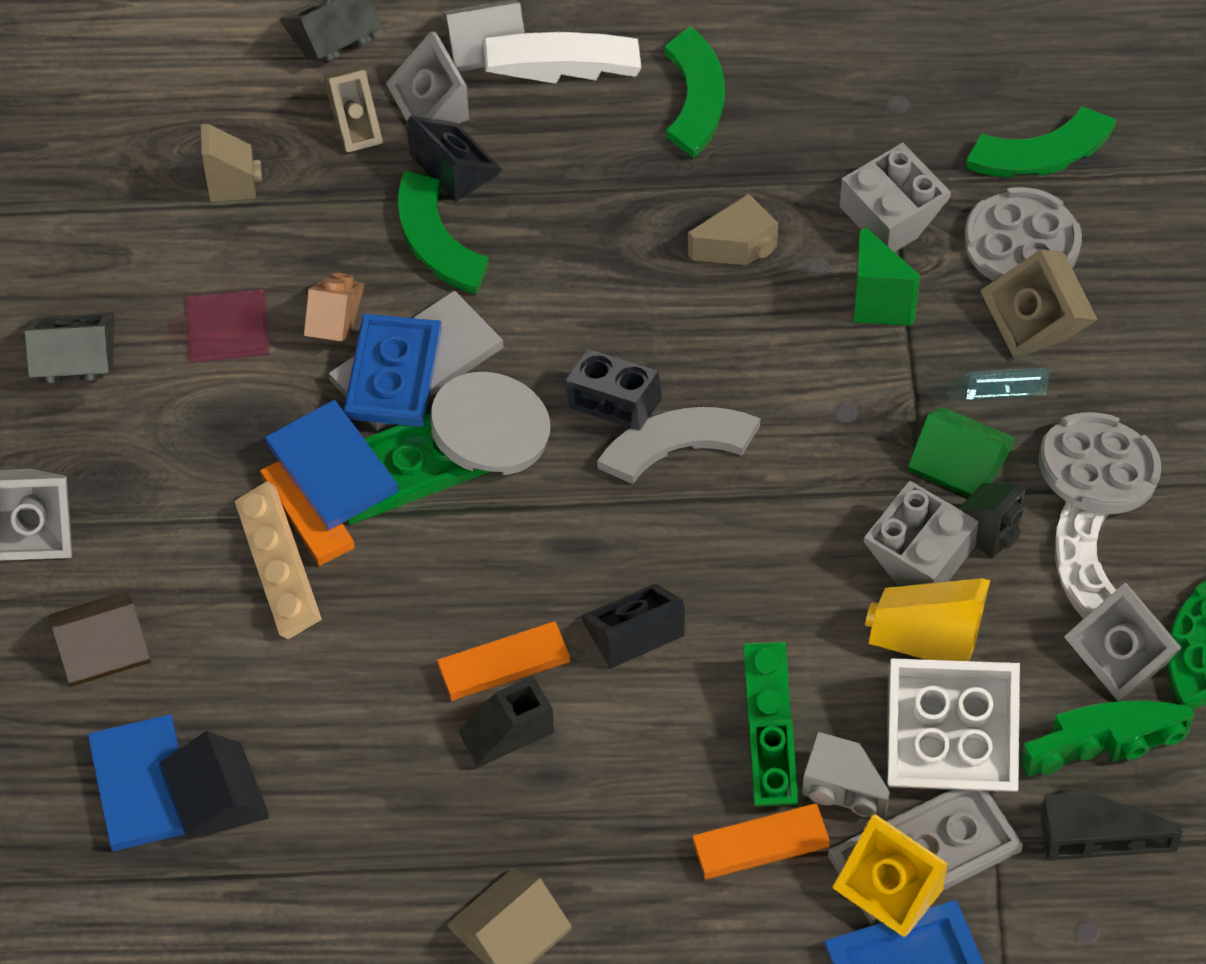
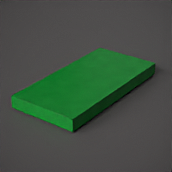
[347,413,491,526]

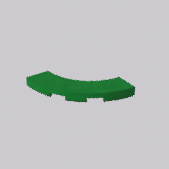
[664,26,725,159]
[966,106,1117,178]
[398,171,489,295]
[1166,579,1206,710]

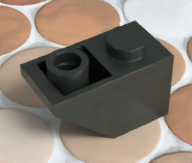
[958,483,1026,558]
[459,675,554,768]

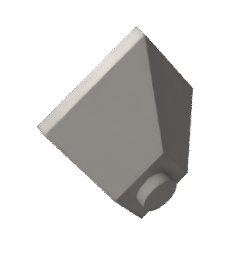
[0,469,73,561]

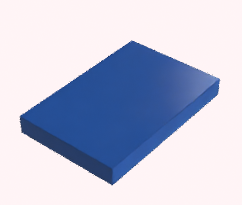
[344,313,442,427]
[265,400,399,530]
[88,714,185,852]

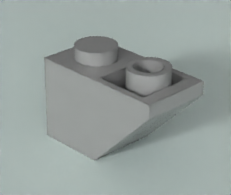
[802,732,890,819]

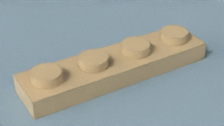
[234,481,322,640]

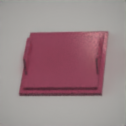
[187,289,270,363]

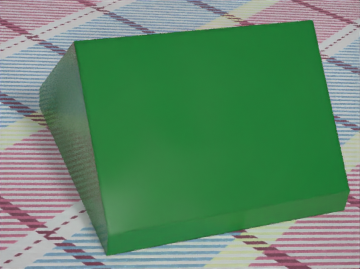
[854,227,920,326]
[908,407,1016,497]

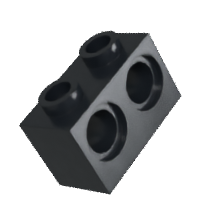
[565,349,662,431]

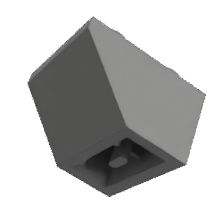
[840,143,951,252]
[864,481,979,586]

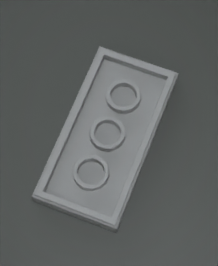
[329,291,504,432]
[828,789,1023,926]

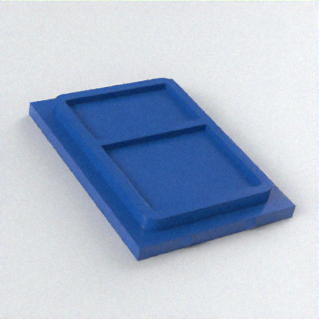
[824,900,984,964]

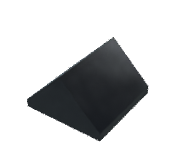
[406,116,502,202]
[581,584,685,669]
[159,731,269,839]

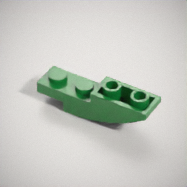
[743,642,798,807]
[1020,701,1194,777]

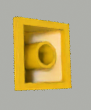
[832,814,948,937]

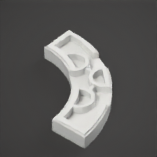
[1055,501,1116,619]

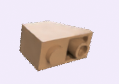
[304,273,364,341]

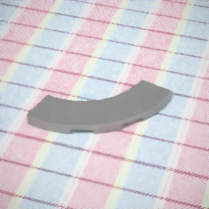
[597,407,760,484]

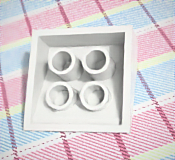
[887,659,1020,792]

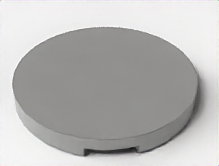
[964,187,1082,281]
[430,372,551,475]
[1038,412,1161,514]

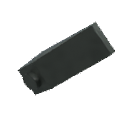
[1040,789,1183,861]

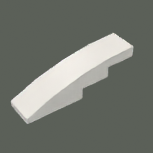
[483,32,641,83]

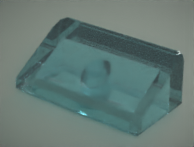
[964,368,1050,399]

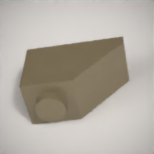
[323,66,383,152]
[201,124,263,202]
[688,194,778,266]

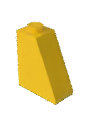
[865,578,990,661]

